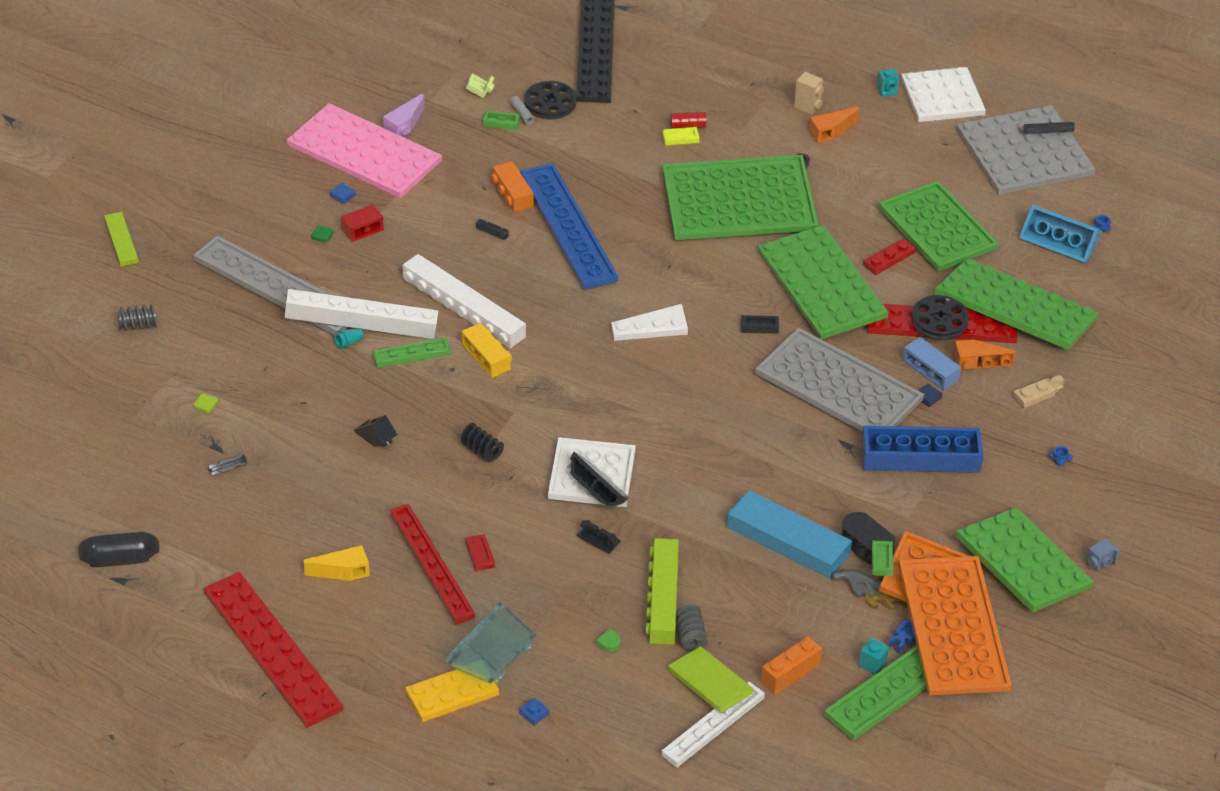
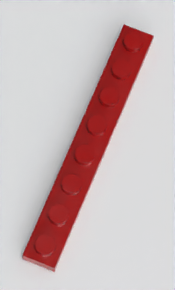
[390,504,475,625]

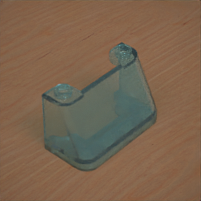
[444,602,536,683]

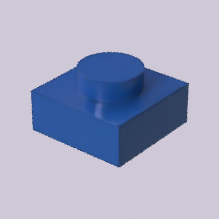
[519,697,549,726]

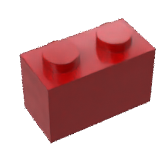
[341,205,384,242]

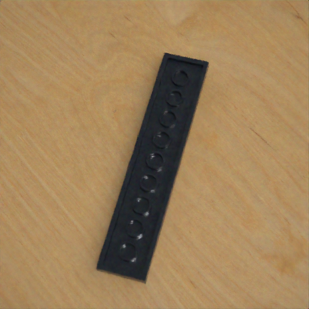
[576,0,615,103]

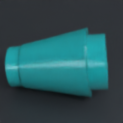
[334,328,364,349]

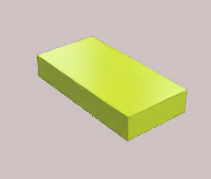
[662,127,700,146]

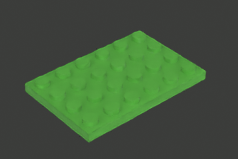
[878,181,999,272]
[955,507,1094,613]

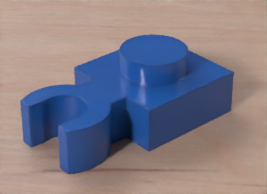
[888,619,916,652]

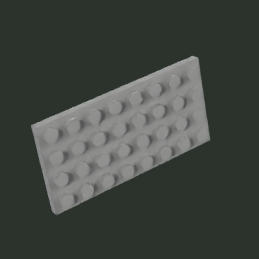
[755,328,924,432]

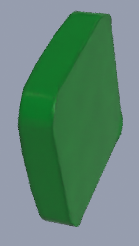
[311,225,334,242]

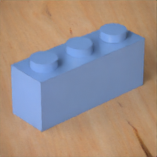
[903,337,961,391]

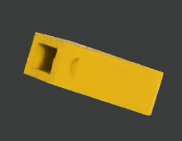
[303,545,370,581]

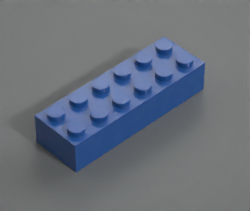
[861,426,983,472]

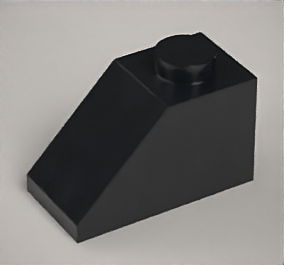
[354,415,398,447]

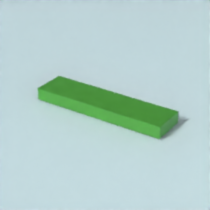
[373,338,451,368]

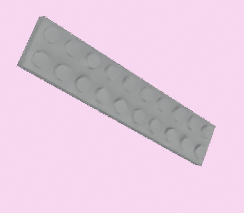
[193,235,348,335]

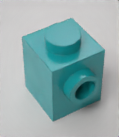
[859,638,889,675]

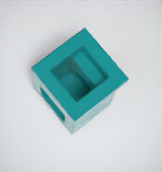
[877,68,899,97]

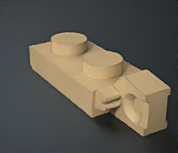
[1013,375,1065,408]

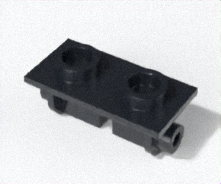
[577,520,621,554]

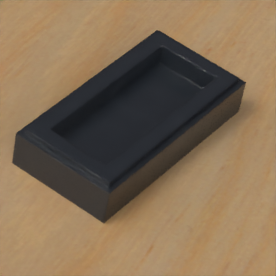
[741,315,779,334]

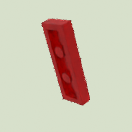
[863,238,916,276]

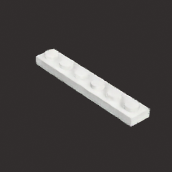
[661,681,765,768]

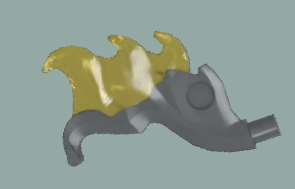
[832,569,908,610]

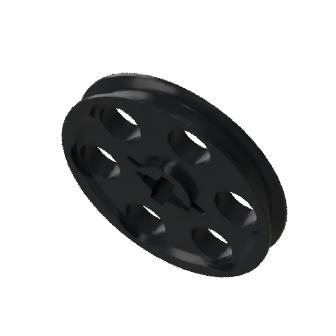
[524,81,576,119]
[912,295,969,340]

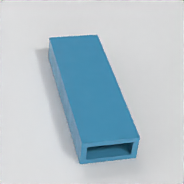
[726,490,852,579]

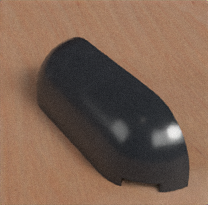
[570,451,629,506]
[78,532,160,567]

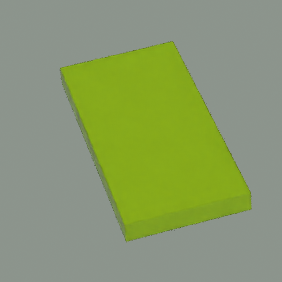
[668,646,753,713]

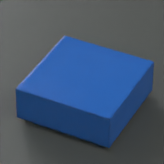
[330,183,355,204]

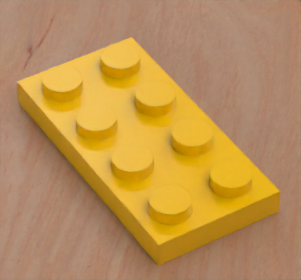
[405,660,499,722]

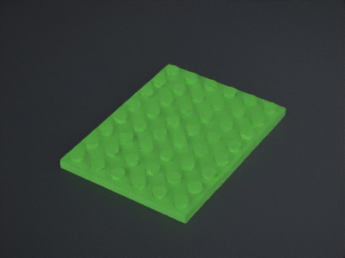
[662,155,819,240]

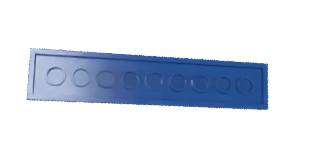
[520,163,618,290]

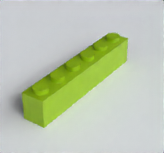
[646,538,679,645]

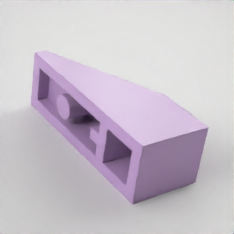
[383,94,425,137]

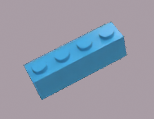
[1019,204,1102,263]

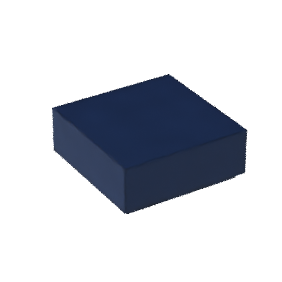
[918,384,943,407]

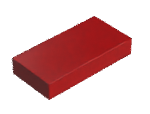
[465,534,495,571]

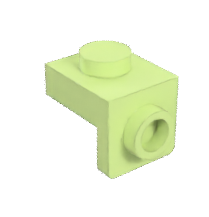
[465,74,494,98]

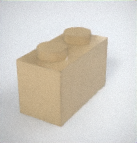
[794,72,824,115]

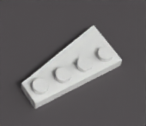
[611,304,688,341]

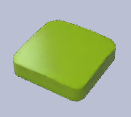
[194,393,218,413]

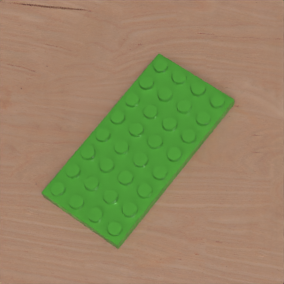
[758,225,888,340]
[935,259,1099,350]

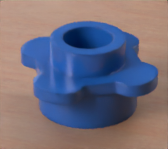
[1093,215,1112,231]
[1049,446,1073,465]

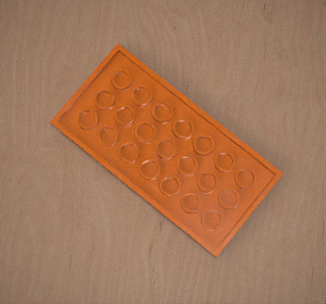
[898,556,1012,696]

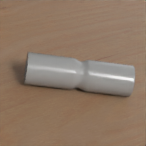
[510,96,534,125]

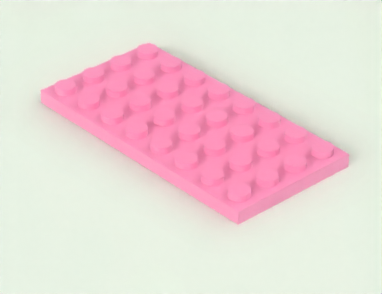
[287,103,442,198]

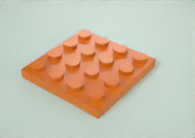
[879,531,968,602]

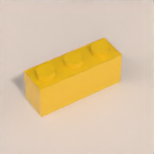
[462,323,512,378]

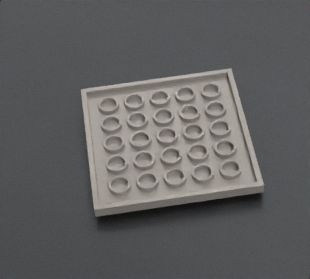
[956,105,1096,195]

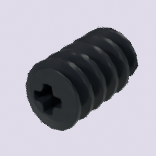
[461,422,504,462]

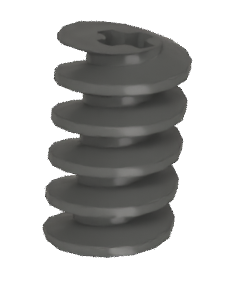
[117,304,157,331]
[676,605,708,651]

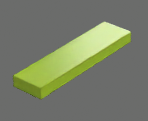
[104,212,139,267]

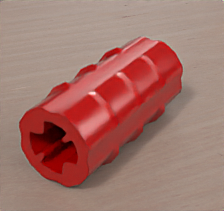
[670,112,707,129]

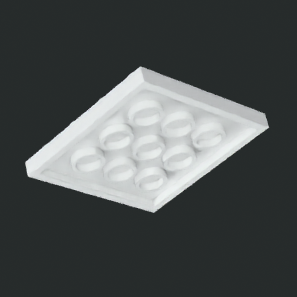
[901,67,986,122]
[548,437,636,507]

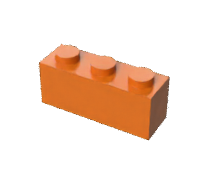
[491,161,534,212]
[761,636,822,695]

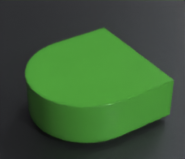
[596,629,621,652]

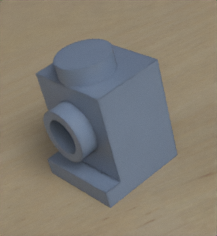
[1086,538,1120,571]

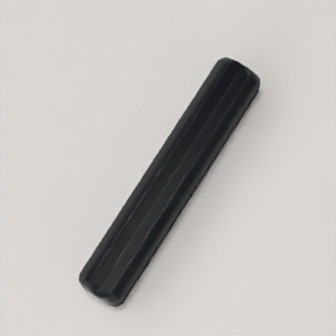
[1023,122,1075,134]

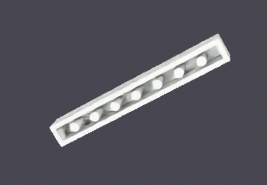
[403,254,526,348]
[285,289,438,339]

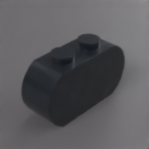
[841,512,895,565]

